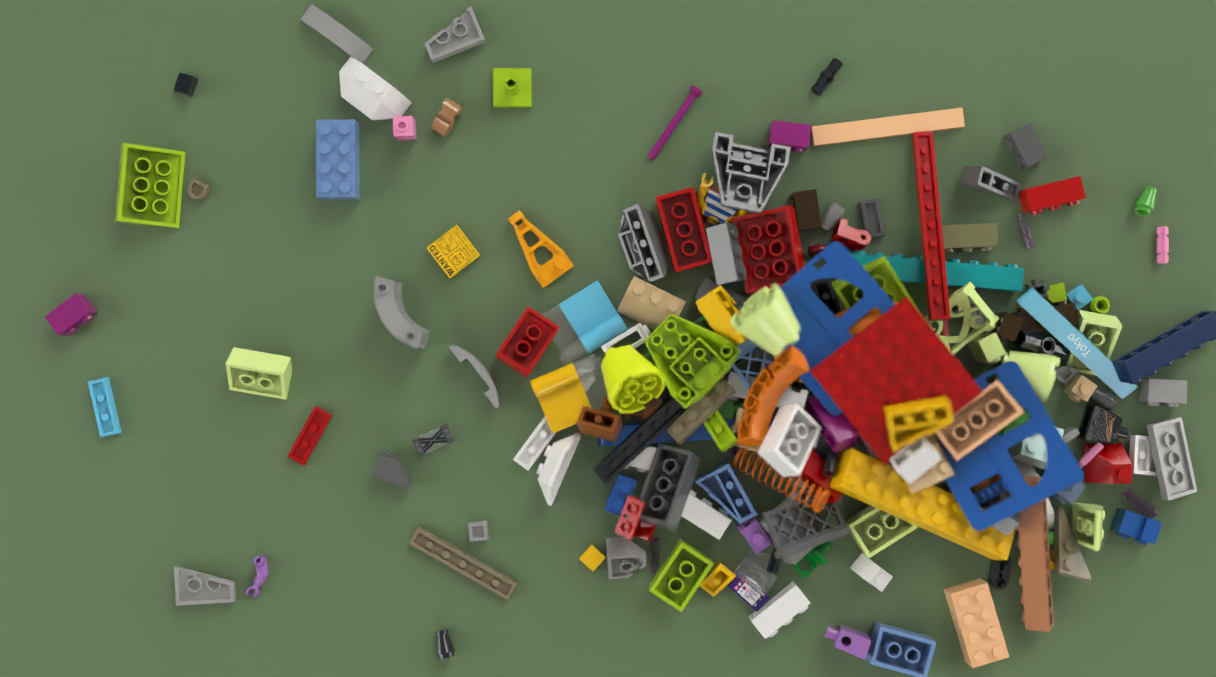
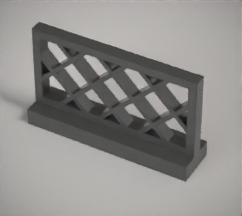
[763,495,852,560]

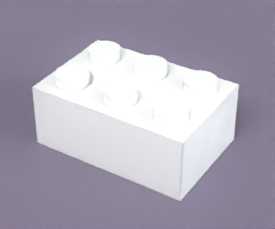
[758,403,822,477]

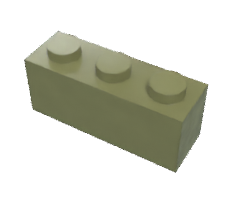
[942,223,998,253]

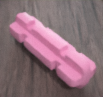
[1157,226,1169,264]

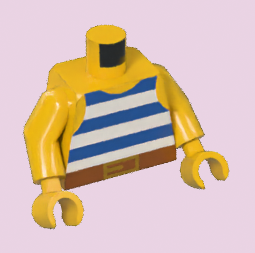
[697,173,747,231]

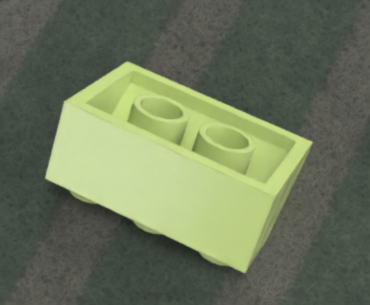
[226,347,292,400]

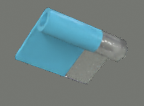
[542,280,628,364]

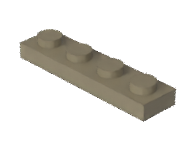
[666,378,736,445]

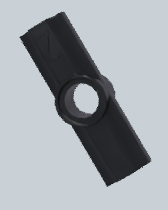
[1014,331,1070,361]

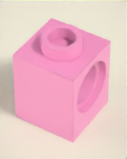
[393,116,417,140]

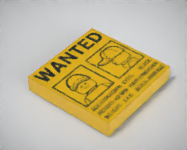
[427,225,481,279]

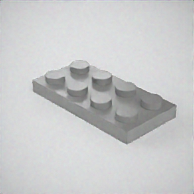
[1147,417,1198,501]

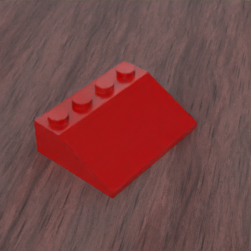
[733,205,805,294]

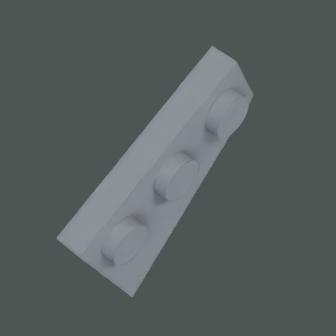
[174,566,236,606]

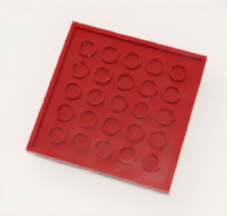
[809,297,983,465]

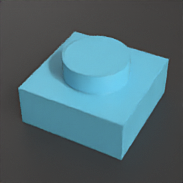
[1066,284,1093,311]

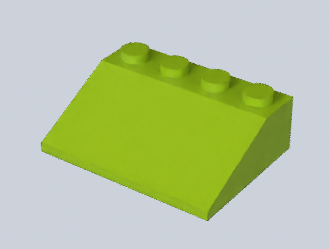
[115,143,186,228]
[832,256,921,314]

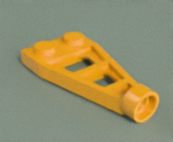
[508,211,574,288]

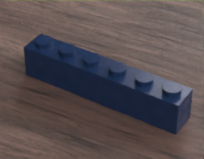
[1112,310,1216,384]

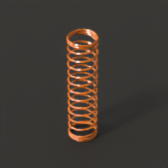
[733,448,830,513]

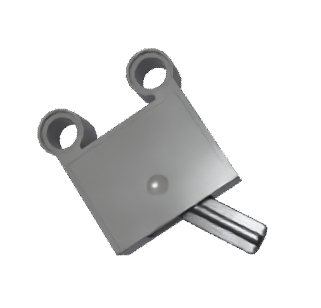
[758,489,832,575]

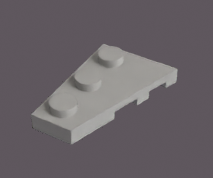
[425,6,486,63]

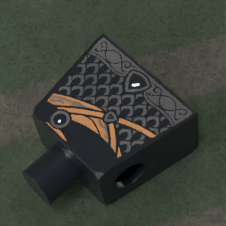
[1077,404,1129,444]

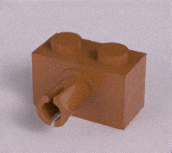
[577,396,623,442]

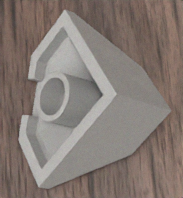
[606,537,647,579]

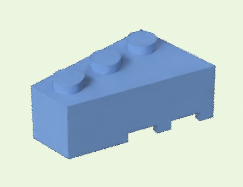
[695,460,757,524]

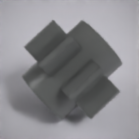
[1023,279,1050,298]

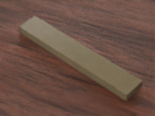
[408,526,518,600]

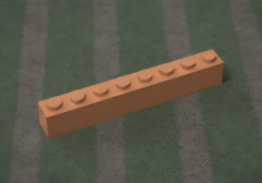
[1016,476,1054,632]

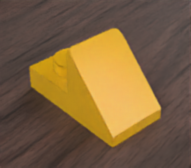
[700,561,736,597]

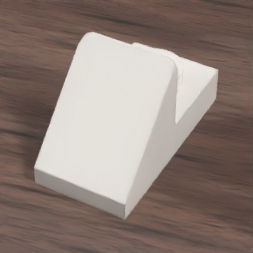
[850,553,893,592]

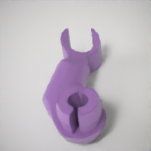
[246,555,269,598]

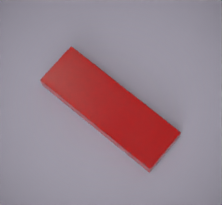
[287,406,333,466]

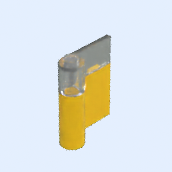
[530,354,609,434]

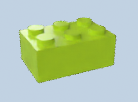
[648,539,714,612]

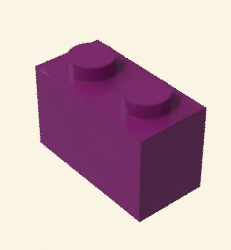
[767,120,811,153]
[45,293,98,336]

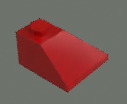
[1082,443,1132,484]

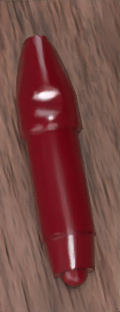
[808,244,830,255]

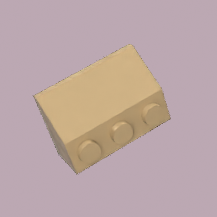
[617,276,686,330]
[904,433,954,494]

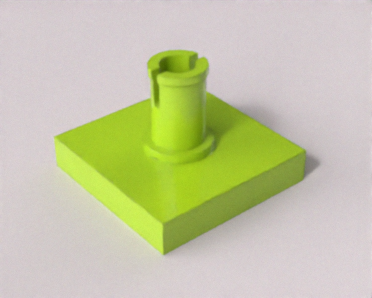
[493,68,532,108]

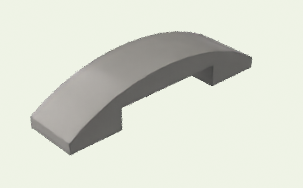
[300,4,374,64]
[449,345,501,408]

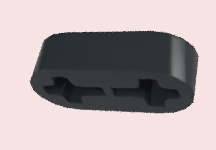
[988,556,1011,589]

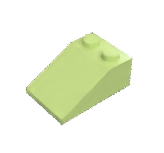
[1065,309,1123,376]
[1071,503,1105,551]

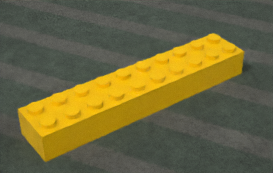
[830,449,1016,560]

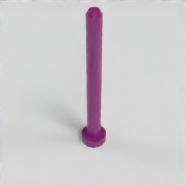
[648,85,703,160]

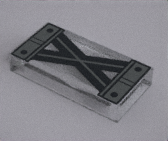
[412,423,455,457]

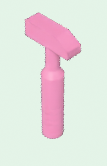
[1078,442,1104,468]

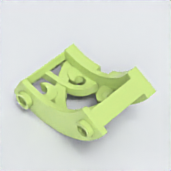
[924,281,999,355]

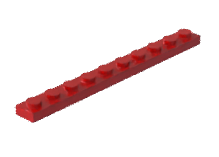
[912,131,951,321]

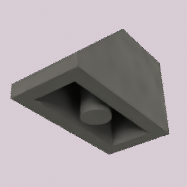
[372,450,412,489]

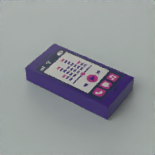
[728,572,770,612]

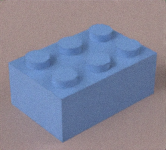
[865,621,937,677]

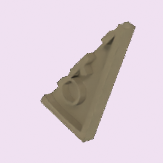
[1054,507,1091,582]

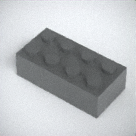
[639,443,701,532]

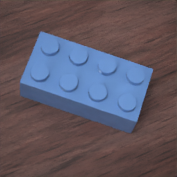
[316,120,360,200]

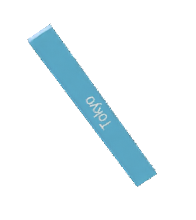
[1017,288,1138,399]

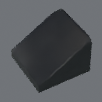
[173,72,198,97]

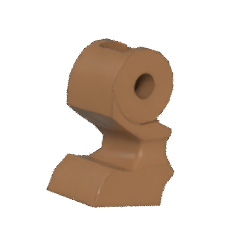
[431,97,464,138]

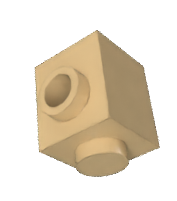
[1062,375,1098,402]

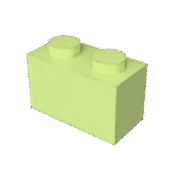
[967,333,1006,364]

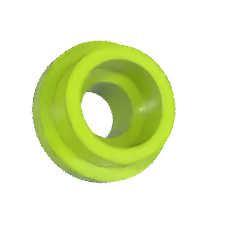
[1090,296,1110,314]

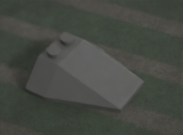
[711,132,791,214]

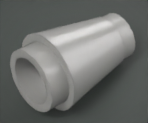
[821,202,846,231]

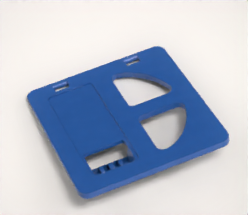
[780,242,895,415]
[933,361,1084,531]

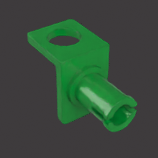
[792,541,833,579]

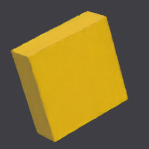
[579,544,606,571]

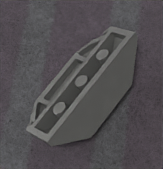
[618,203,668,283]

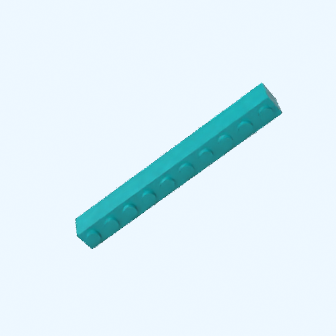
[850,251,1024,292]

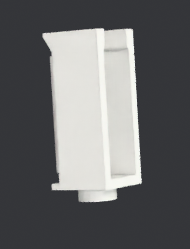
[601,323,651,353]

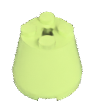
[730,283,800,356]
[993,350,1060,404]

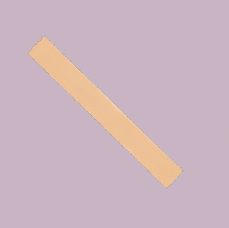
[811,107,965,146]

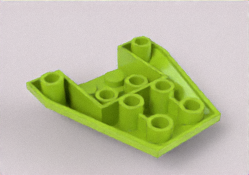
[644,313,741,409]

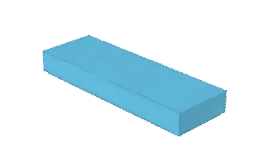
[88,377,122,438]

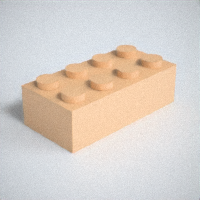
[933,380,1024,462]
[944,578,1009,668]

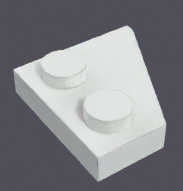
[1129,435,1157,476]

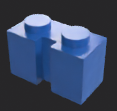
[604,472,637,516]
[1110,507,1162,545]

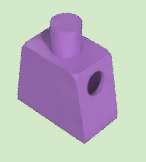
[735,517,772,554]
[824,624,871,660]

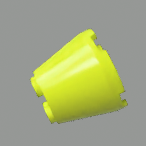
[601,345,665,414]

